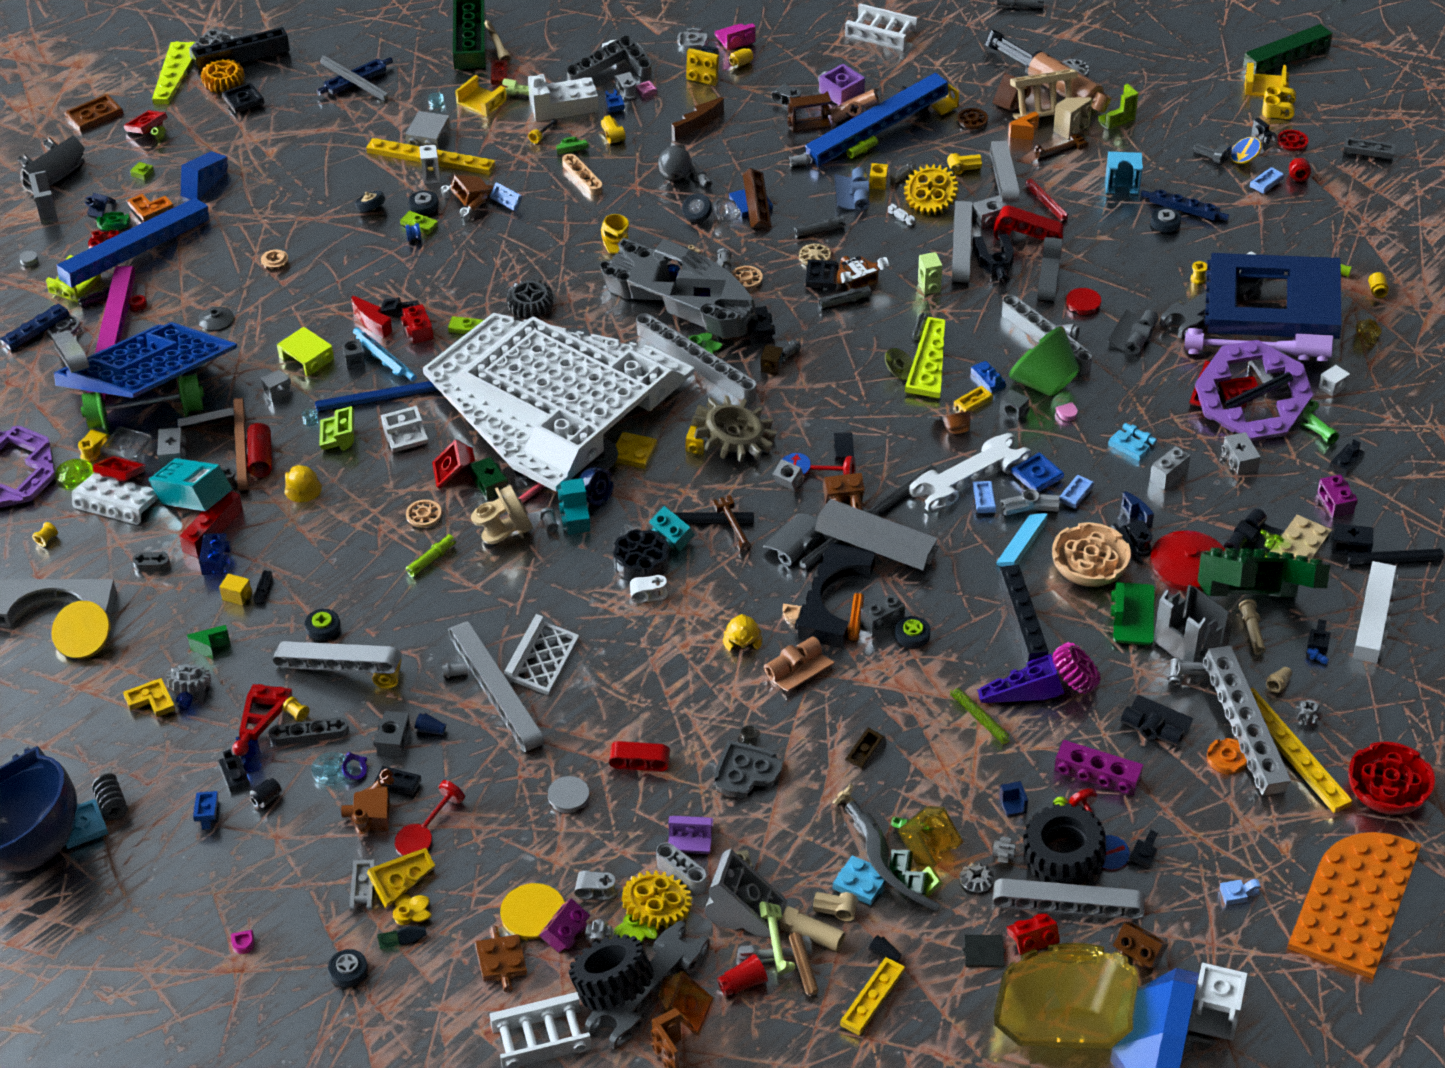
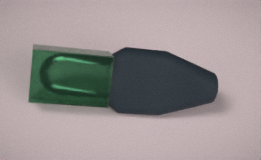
[377,926,427,949]

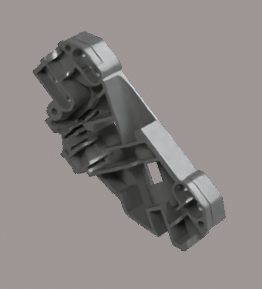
[599,238,758,341]

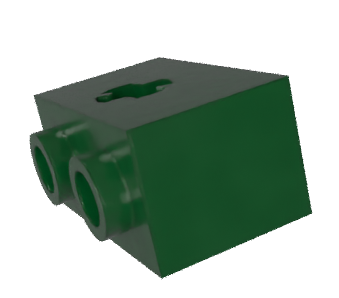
[470,457,509,500]

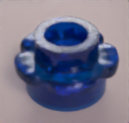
[176,691,194,710]

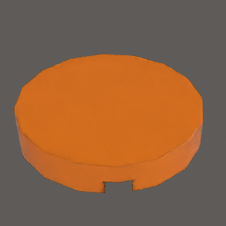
[1207,738,1247,774]

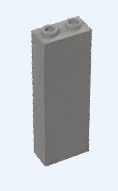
[815,499,939,570]

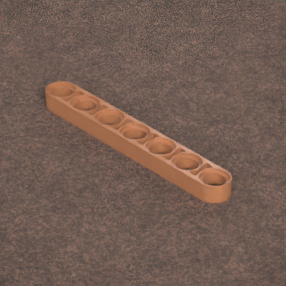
[233,398,249,491]

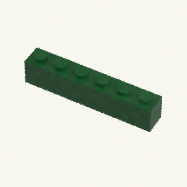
[1243,24,1333,74]

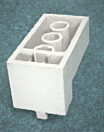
[528,74,599,122]

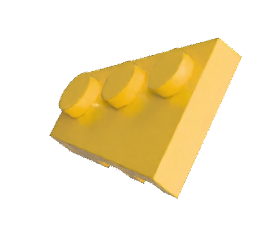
[367,848,435,909]

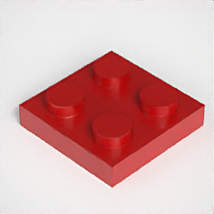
[123,110,168,134]
[93,456,146,481]

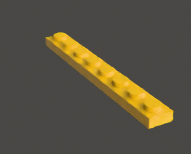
[366,138,495,175]
[1250,687,1353,814]

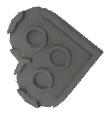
[714,740,782,798]

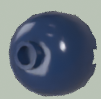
[579,467,614,505]

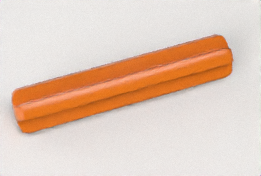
[848,593,864,641]

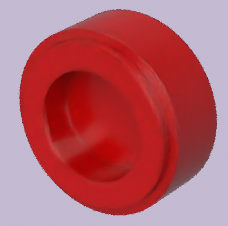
[129,295,147,311]

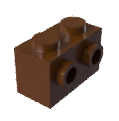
[1113,921,1169,969]

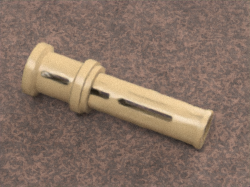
[1239,599,1266,655]

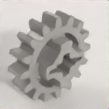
[166,664,211,693]

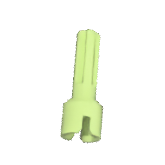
[502,78,529,96]

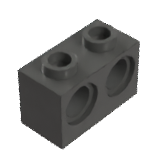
[861,593,905,637]

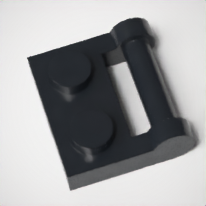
[805,259,839,291]

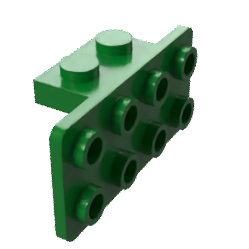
[1110,582,1155,645]

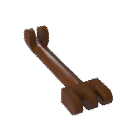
[1034,133,1089,159]
[712,495,751,552]

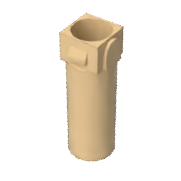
[779,906,846,952]

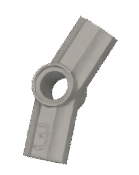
[1000,489,1059,516]

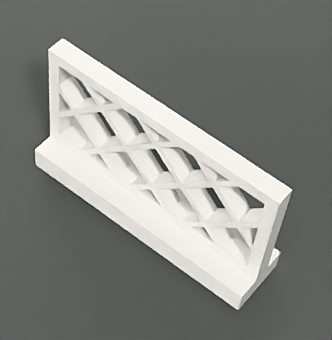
[504,614,579,695]

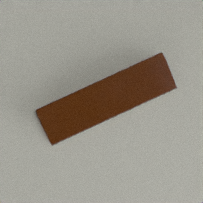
[743,168,772,229]

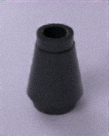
[868,935,902,963]

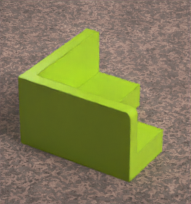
[1098,84,1139,130]

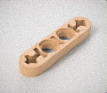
[562,154,603,195]

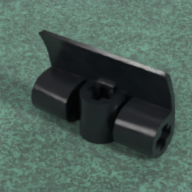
[1224,508,1283,552]
[1120,695,1193,747]

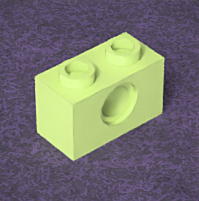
[918,252,942,295]

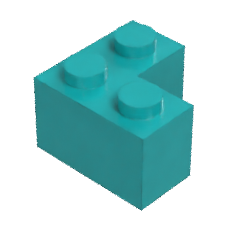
[558,478,591,535]

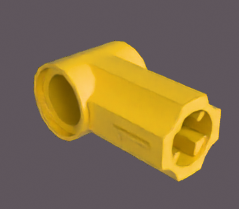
[601,115,626,144]
[947,153,982,175]

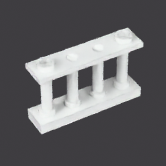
[845,3,918,51]
[489,992,591,1068]

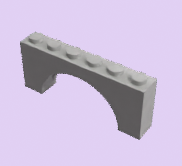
[0,579,117,627]

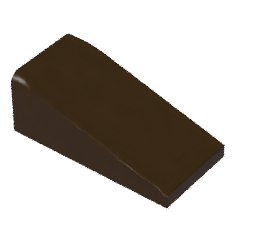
[845,727,887,770]

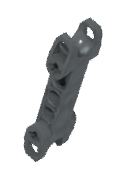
[1159,270,1264,339]
[585,921,710,1050]

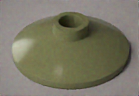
[885,348,913,380]

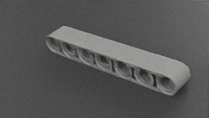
[990,141,1019,202]
[952,201,972,283]
[1002,295,1093,374]
[272,641,402,674]
[993,879,1144,919]

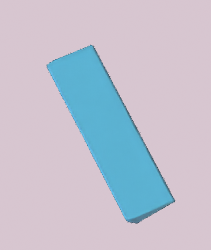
[996,513,1048,567]

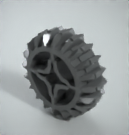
[506,279,554,319]

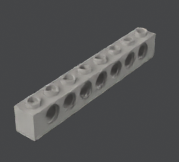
[1203,646,1291,796]

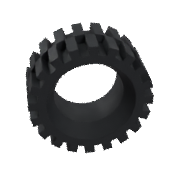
[569,934,654,1011]

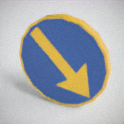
[1230,137,1262,164]

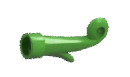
[1300,399,1340,445]

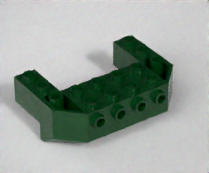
[1198,548,1330,597]

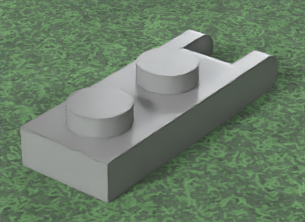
[350,860,376,911]

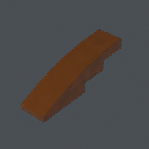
[671,97,724,140]

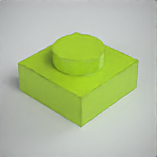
[130,162,154,180]
[922,866,943,898]

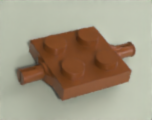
[475,926,527,992]

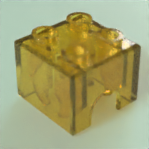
[897,806,964,867]

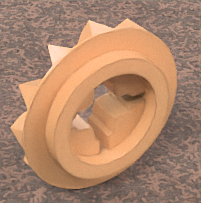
[261,249,288,270]

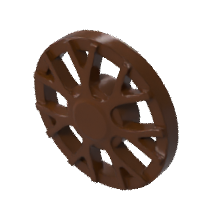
[957,108,988,129]

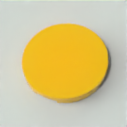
[51,601,111,659]
[500,883,565,941]

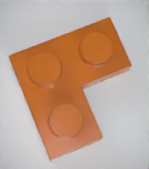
[127,194,174,222]

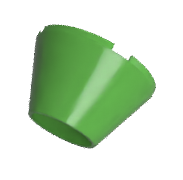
[1009,326,1080,397]

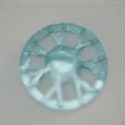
[311,752,351,785]

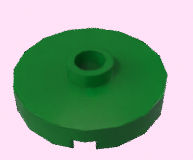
[96,212,131,230]

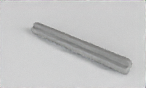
[320,56,388,101]

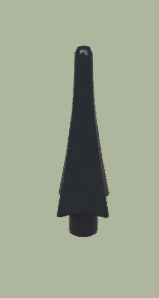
[1111,523,1144,564]

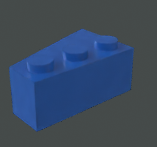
[180,151,228,200]

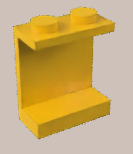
[1245,62,1289,96]
[455,75,507,117]

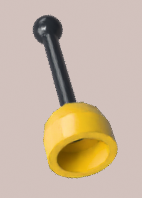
[528,119,558,144]

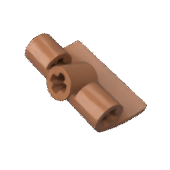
[830,88,880,123]
[764,636,835,692]

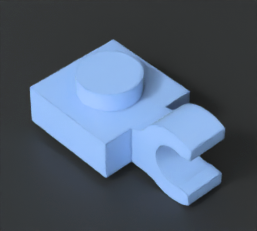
[1220,879,1261,906]

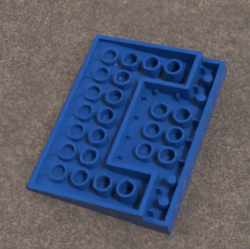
[54,322,237,398]

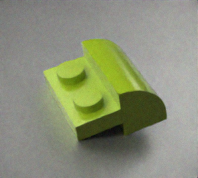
[319,406,355,451]

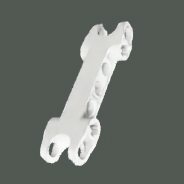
[909,433,1031,512]

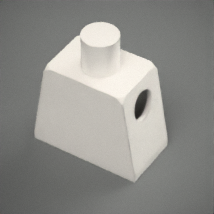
[419,145,440,184]

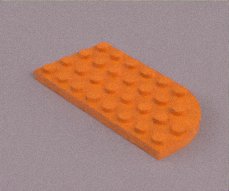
[1287,832,1421,979]

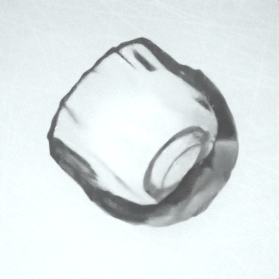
[713,197,741,224]

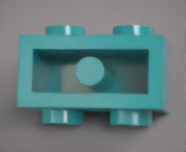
[649,506,695,551]

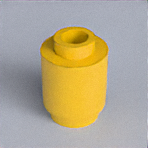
[729,48,754,68]
[1368,272,1389,298]

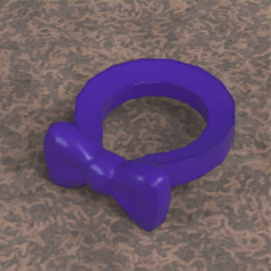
[342,752,367,781]

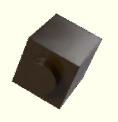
[760,345,783,375]

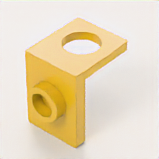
[932,84,959,115]

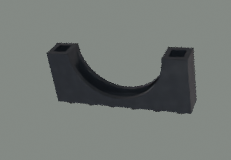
[795,543,876,649]

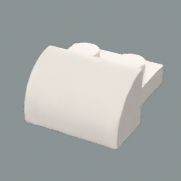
[381,406,428,452]

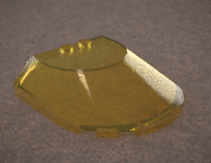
[994,943,1139,1049]

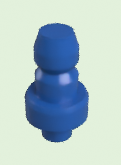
[1306,648,1329,665]

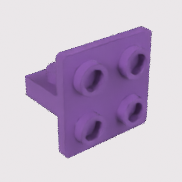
[668,816,713,854]

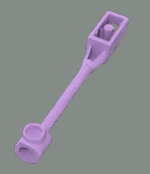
[1185,328,1334,361]

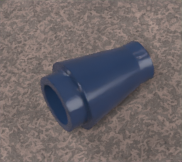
[414,713,447,736]

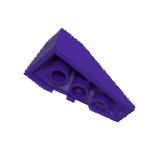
[977,654,1064,703]

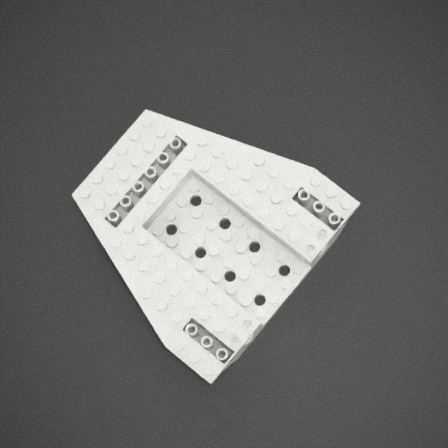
[423,313,694,492]

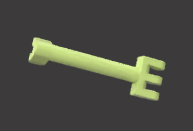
[759,901,795,975]

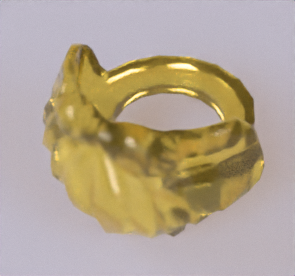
[1355,318,1382,345]

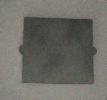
[962,935,1006,968]

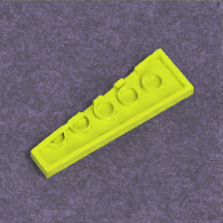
[152,41,195,104]
[905,317,945,398]

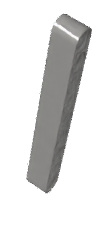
[636,313,756,403]
[51,330,89,373]
[449,621,544,752]

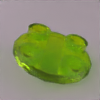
[55,458,93,488]

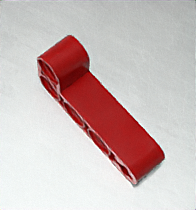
[993,205,1064,241]

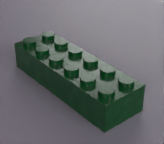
[453,0,486,70]

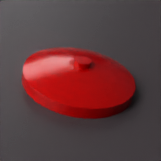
[1150,530,1225,592]

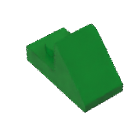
[187,625,230,659]

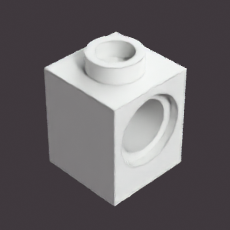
[1319,365,1350,397]

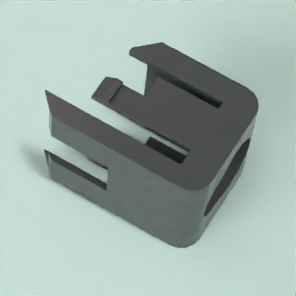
[1153,584,1234,663]

